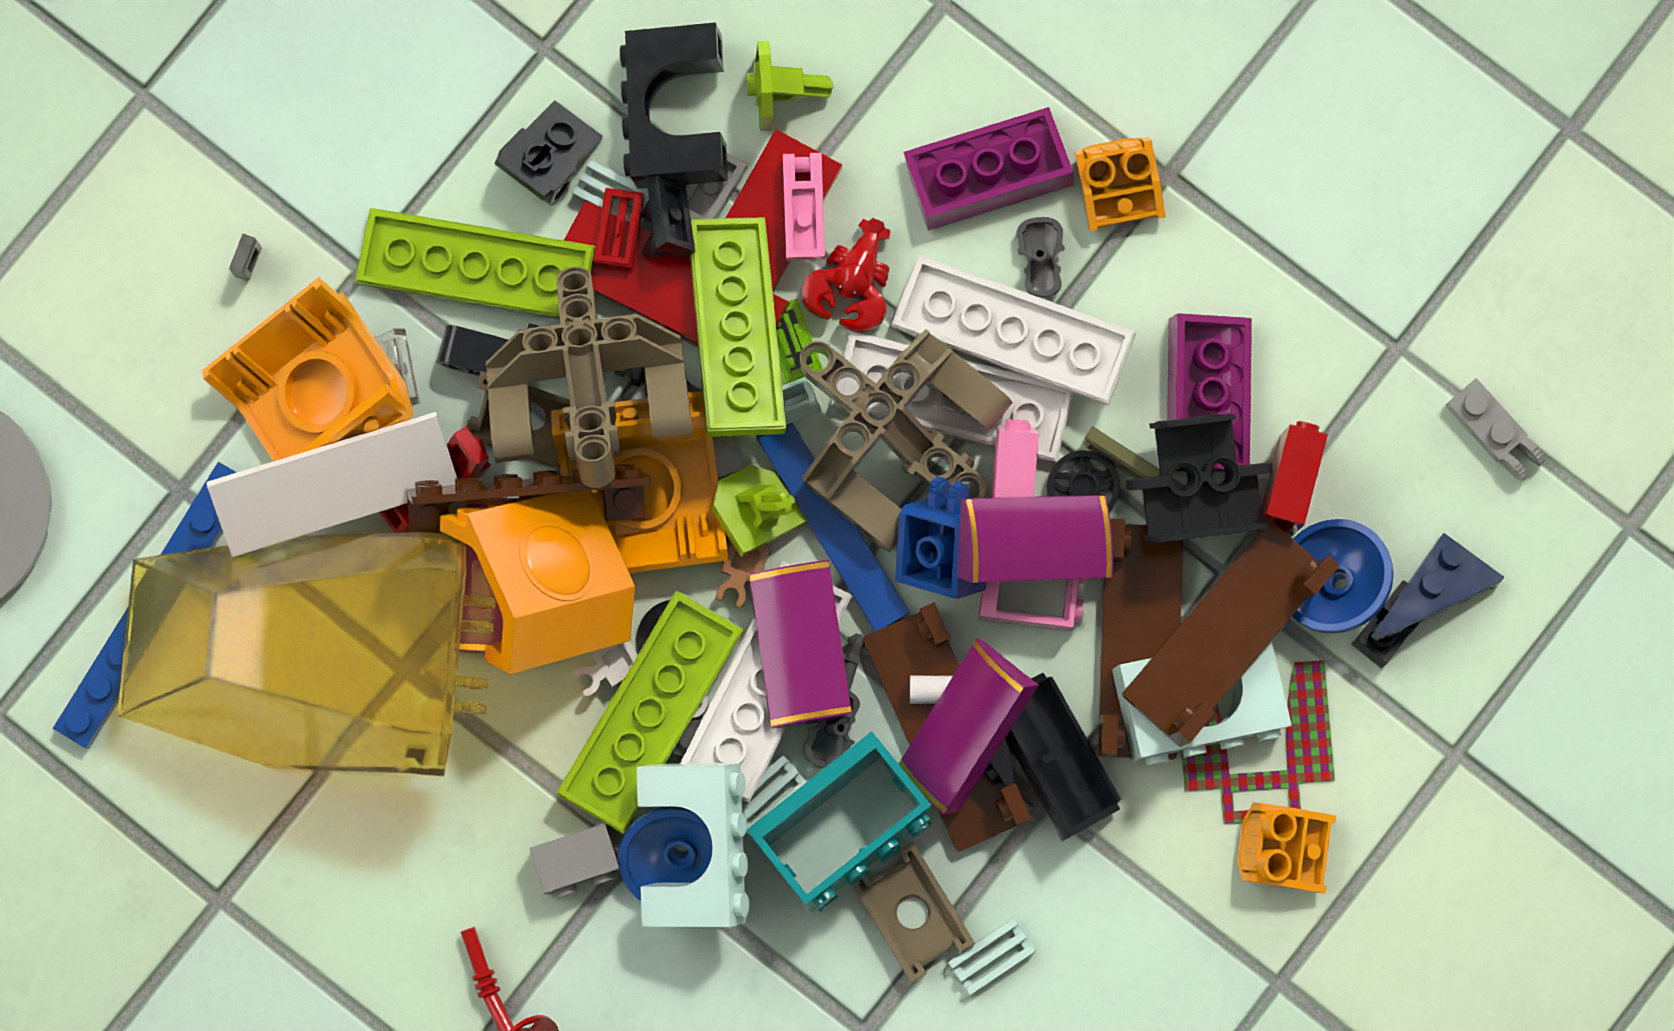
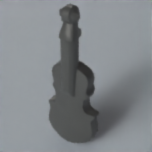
[1017,217,1065,302]
[803,633,865,768]

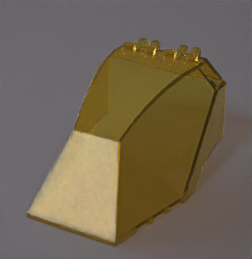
[117,532,496,780]

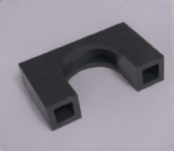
[619,22,728,189]

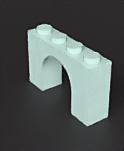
[1112,640,1292,766]
[637,763,749,927]

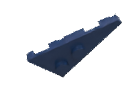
[1371,533,1504,641]

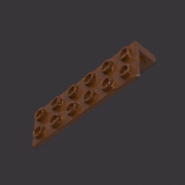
[406,464,651,538]
[1098,518,1183,760]
[1122,521,1340,747]
[863,602,1031,852]

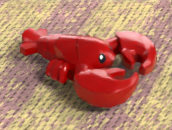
[801,218,891,333]

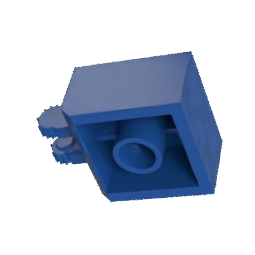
[895,476,986,599]

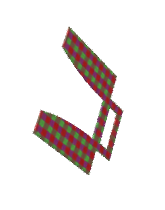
[1182,660,1335,824]

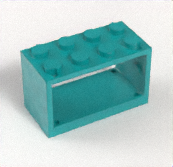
[747,731,934,913]

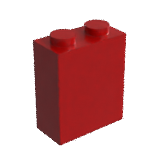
[1261,421,1328,534]

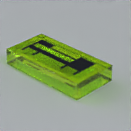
[776,299,823,383]

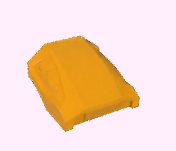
[1074,137,1166,232]
[1237,803,1336,894]

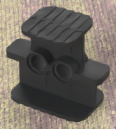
[1126,413,1273,542]

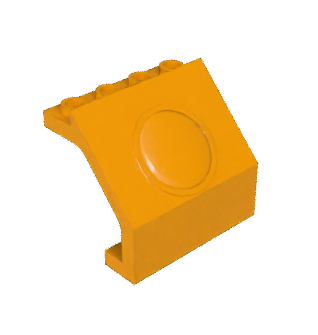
[202,277,414,461]
[551,391,729,574]
[440,490,635,674]

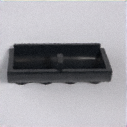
[1005,672,1121,842]

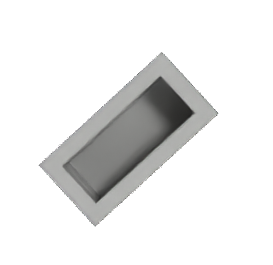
[529,823,620,899]

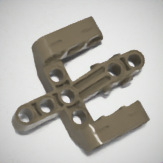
[486,267,693,488]
[800,329,1013,552]

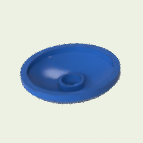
[1292,519,1394,633]
[618,806,713,901]

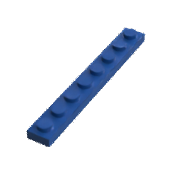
[52,461,237,749]

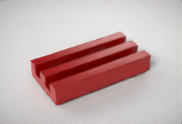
[593,188,645,270]

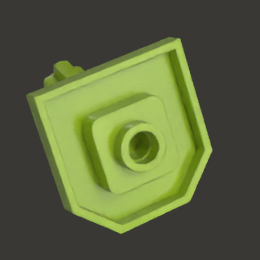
[747,41,834,131]
[711,465,807,557]

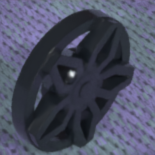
[1047,450,1120,512]

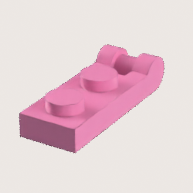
[783,153,825,261]

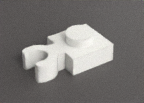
[572,641,638,697]

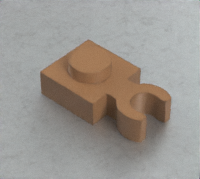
[716,542,771,609]

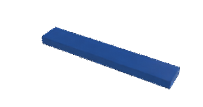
[755,422,909,632]

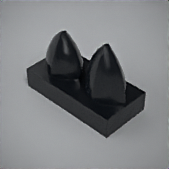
[641,175,696,258]

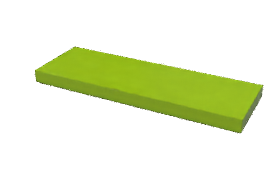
[355,208,596,319]
[690,217,786,437]
[556,590,744,834]

